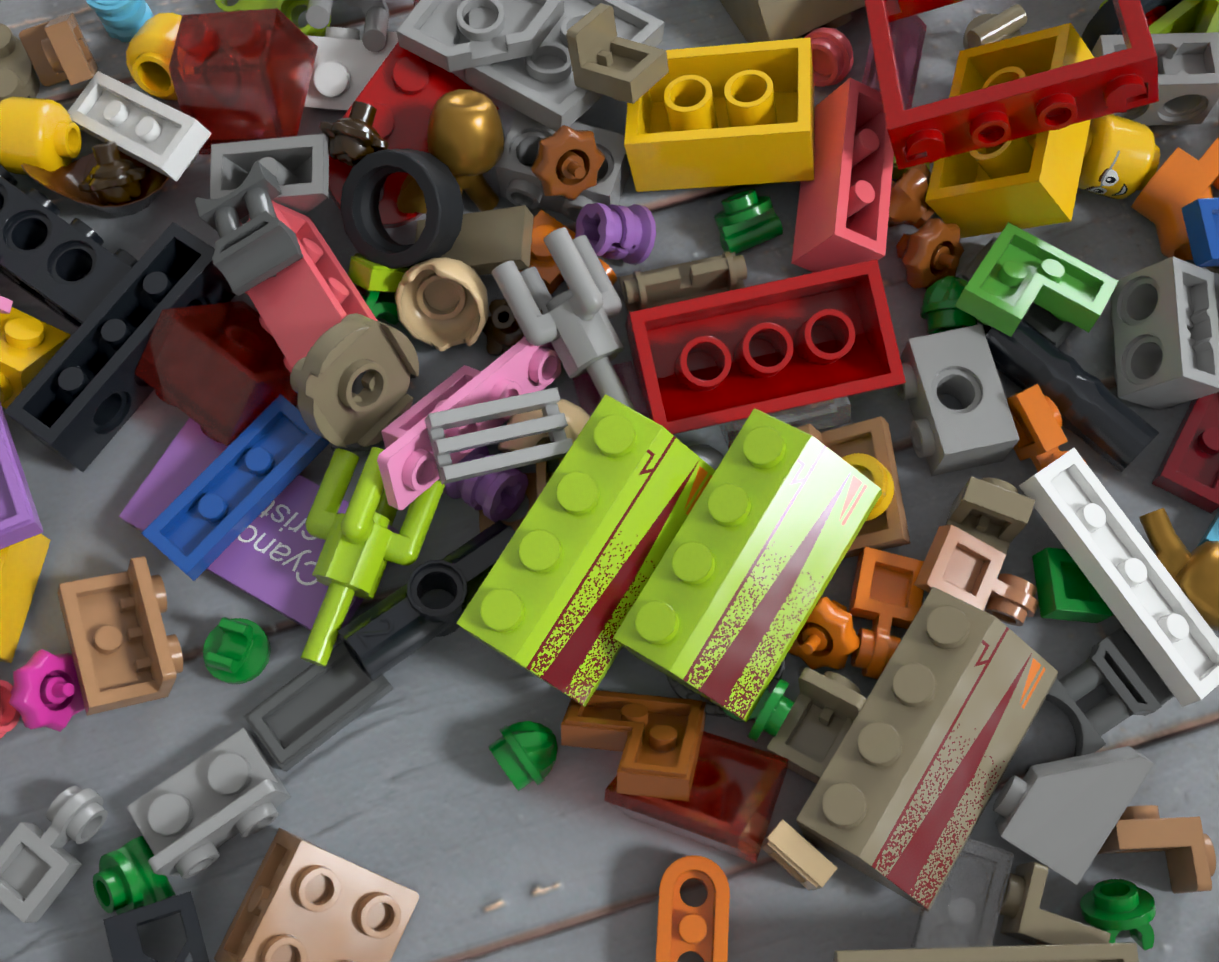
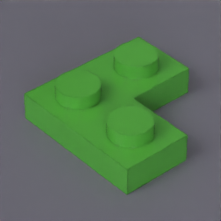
[955,222,1119,337]

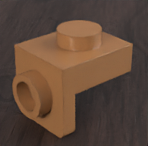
[1097,805,1216,894]

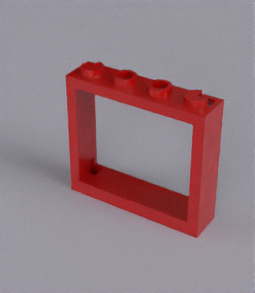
[865,0,1159,170]

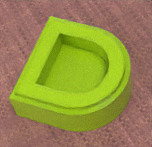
[348,253,412,292]

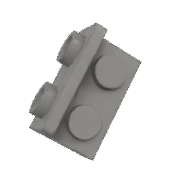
[127,728,291,879]

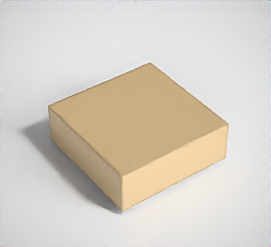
[761,819,838,891]

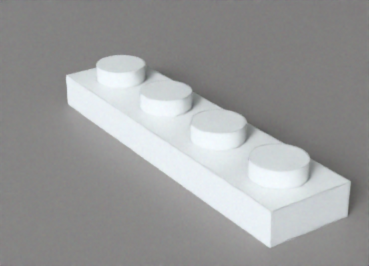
[1019,448,1219,707]

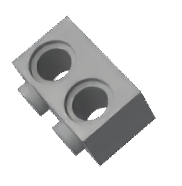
[1091,32,1219,126]
[495,111,631,222]
[1110,256,1219,411]

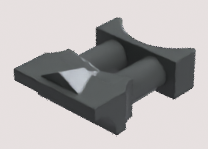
[195,161,303,296]
[1045,628,1174,757]

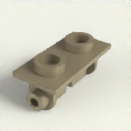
[619,251,747,314]

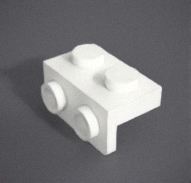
[304,27,398,111]

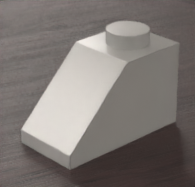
[210,133,329,224]
[993,746,1154,885]

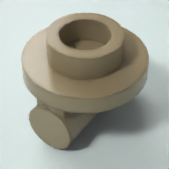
[963,4,1027,49]

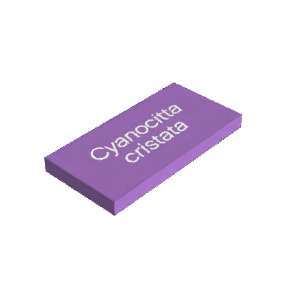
[118,414,400,643]

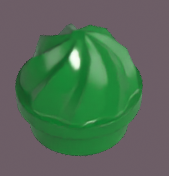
[920,276,978,334]
[488,721,558,791]

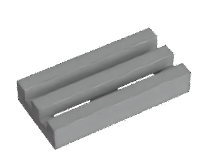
[425,387,573,485]

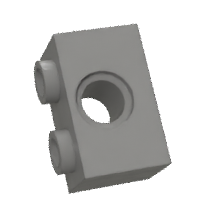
[895,324,1020,476]

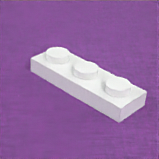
[68,71,212,182]

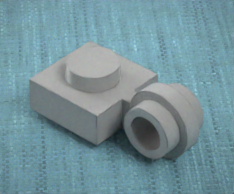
[0,786,108,923]

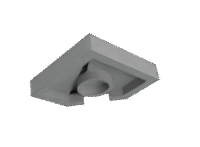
[396,0,564,72]

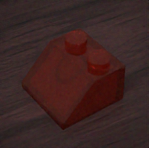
[169,8,318,154]
[135,301,298,446]

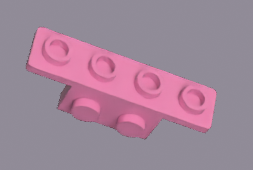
[377,337,561,510]

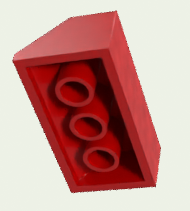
[625,259,906,435]

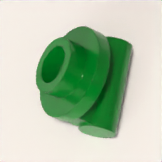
[714,189,783,255]
[93,836,176,915]

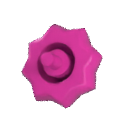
[9,649,85,732]

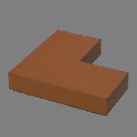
[561,690,706,801]

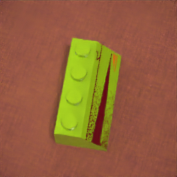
[456,394,716,707]
[613,408,882,722]

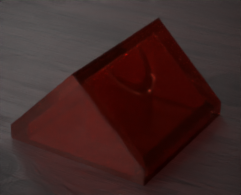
[604,731,789,864]

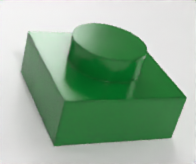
[1032,547,1113,623]

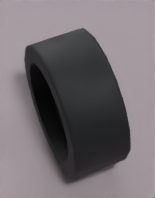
[340,149,464,269]

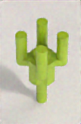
[300,447,445,667]

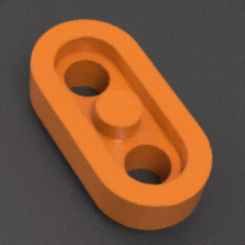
[655,855,730,962]

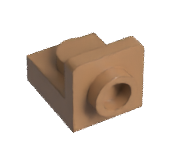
[19,13,98,86]

